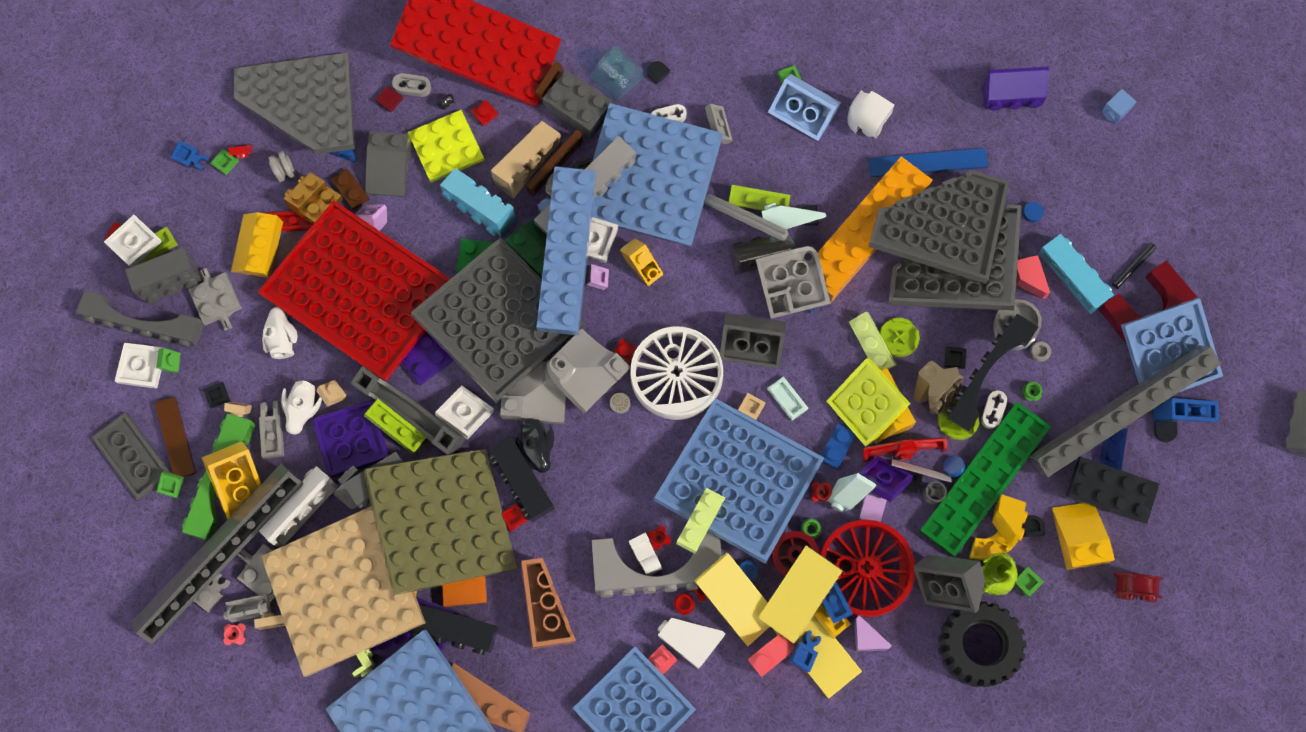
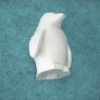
[262,307,298,359]
[281,381,322,435]

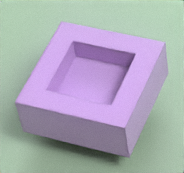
[586,264,609,290]

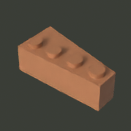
[521,558,576,650]
[452,663,531,732]

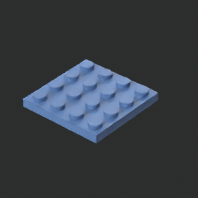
[1121,298,1223,392]
[573,646,696,732]

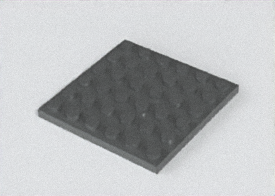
[411,237,585,403]

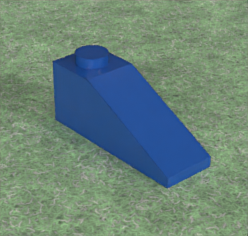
[1153,398,1219,422]

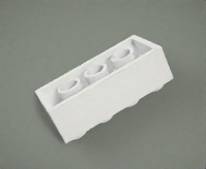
[259,466,338,548]

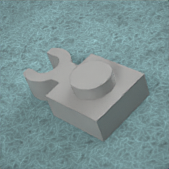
[194,573,230,613]

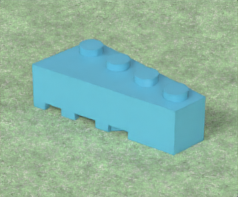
[440,168,517,238]

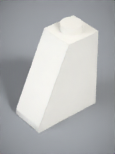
[657,618,725,669]

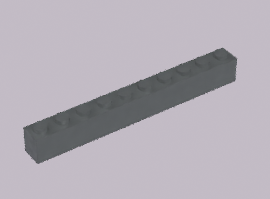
[1029,345,1221,477]
[131,463,303,644]

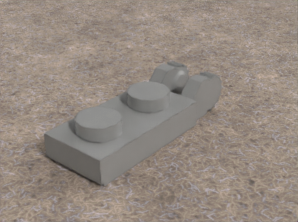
[259,401,284,459]

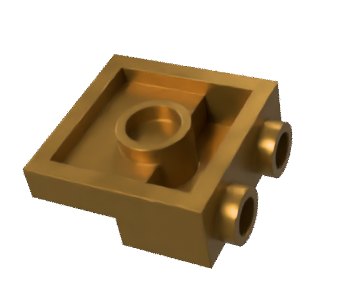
[284,172,343,224]

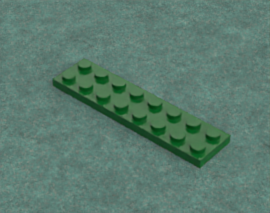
[919,402,1051,558]

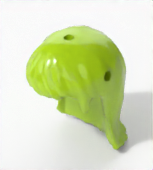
[981,552,1018,595]

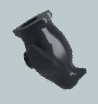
[515,420,555,473]

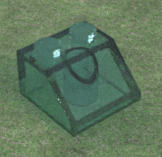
[589,45,644,103]

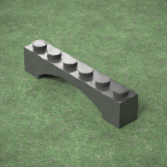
[76,290,204,348]
[351,366,466,455]

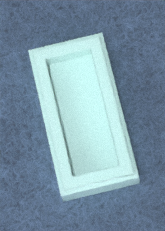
[767,376,808,421]

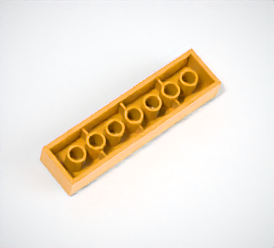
[818,156,933,303]

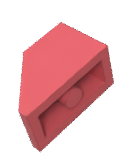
[1016,255,1050,299]
[748,634,796,677]

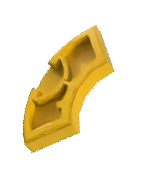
[969,531,1018,560]

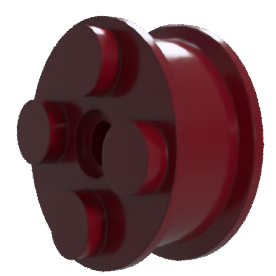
[771,531,819,578]
[1112,573,1163,603]

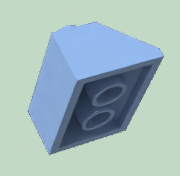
[768,74,841,141]

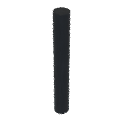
[1112,243,1157,289]

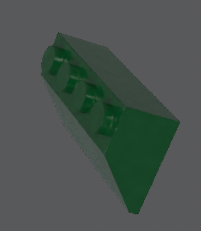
[506,218,587,279]

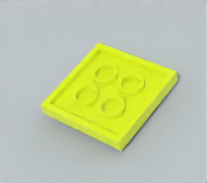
[408,110,485,183]
[827,358,910,447]

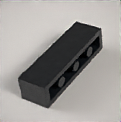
[489,436,555,522]
[410,604,498,655]

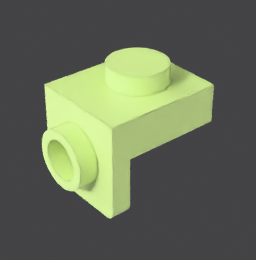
[352,649,376,679]

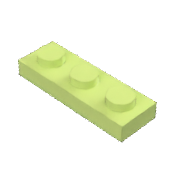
[849,312,896,370]
[676,488,725,554]

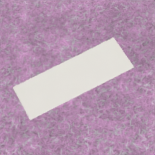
[892,459,951,482]

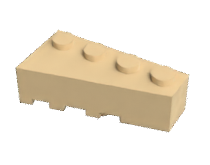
[491,121,562,199]

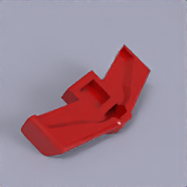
[862,437,947,462]

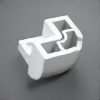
[848,90,894,138]

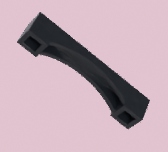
[946,314,1039,433]

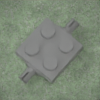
[188,268,243,331]
[237,544,276,604]

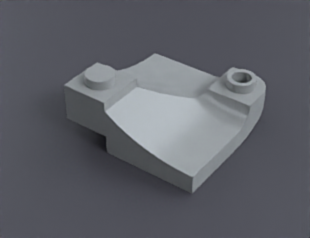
[756,246,831,319]
[547,329,631,414]
[500,360,566,424]

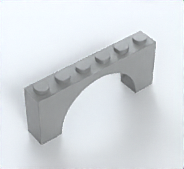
[592,531,722,598]

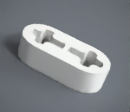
[651,104,687,122]
[981,391,1007,429]

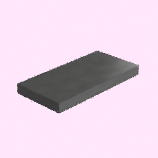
[91,412,171,501]

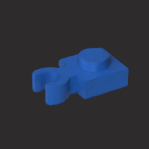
[170,141,209,171]
[789,630,821,672]

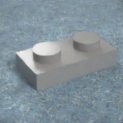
[705,104,733,144]

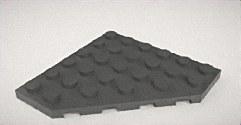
[234,52,355,154]
[868,170,1010,284]
[889,205,1022,310]

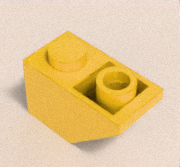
[619,238,663,286]
[992,495,1028,547]

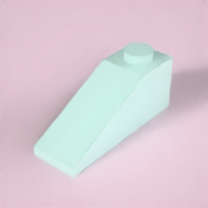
[761,203,826,235]
[827,473,876,512]

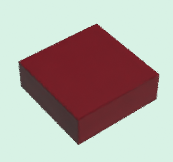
[375,86,403,113]

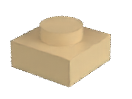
[316,380,346,407]
[738,393,766,420]
[224,401,252,417]

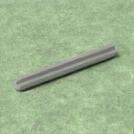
[704,194,789,241]

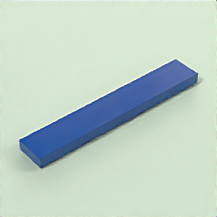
[868,148,988,178]

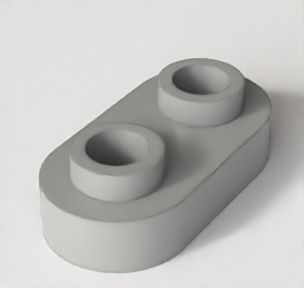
[392,73,431,97]

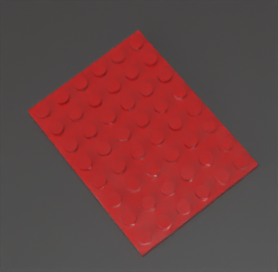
[258,200,451,381]

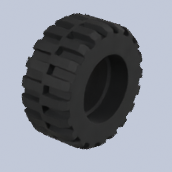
[938,601,1027,688]

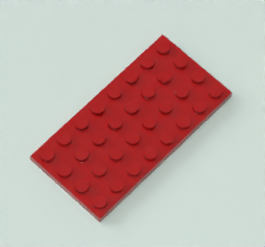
[390,0,561,107]

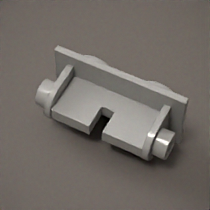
[224,594,272,622]

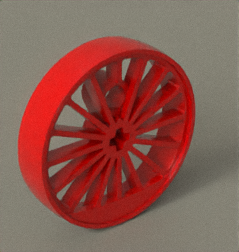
[819,520,915,618]

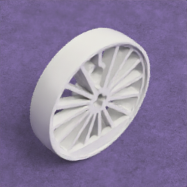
[630,327,723,420]

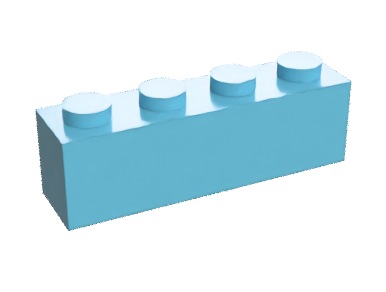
[1038,234,1114,314]

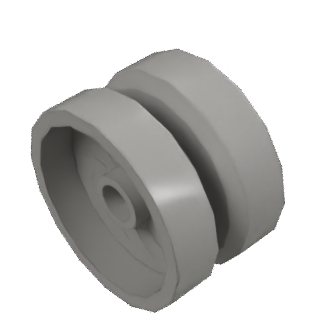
[993,299,1042,351]

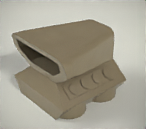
[913,361,963,415]

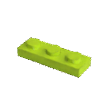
[729,185,791,210]
[364,399,427,454]

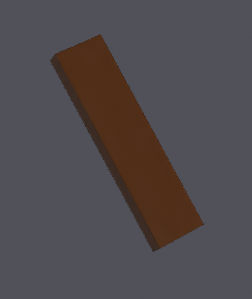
[526,130,584,196]
[155,397,196,478]

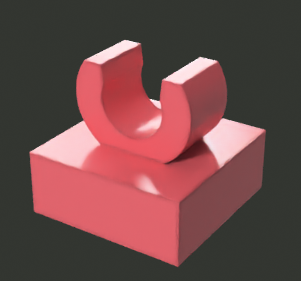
[648,644,677,674]

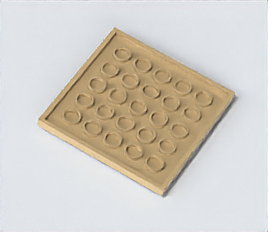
[261,506,426,677]

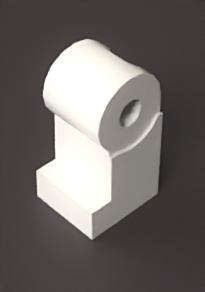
[629,532,662,576]

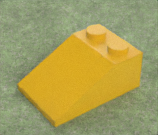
[202,441,261,519]
[1052,503,1115,570]

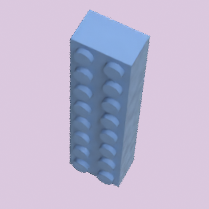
[537,167,596,336]

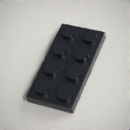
[1066,457,1160,524]

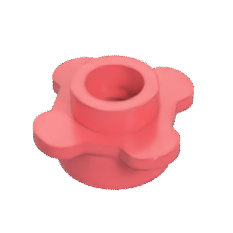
[223,623,246,645]

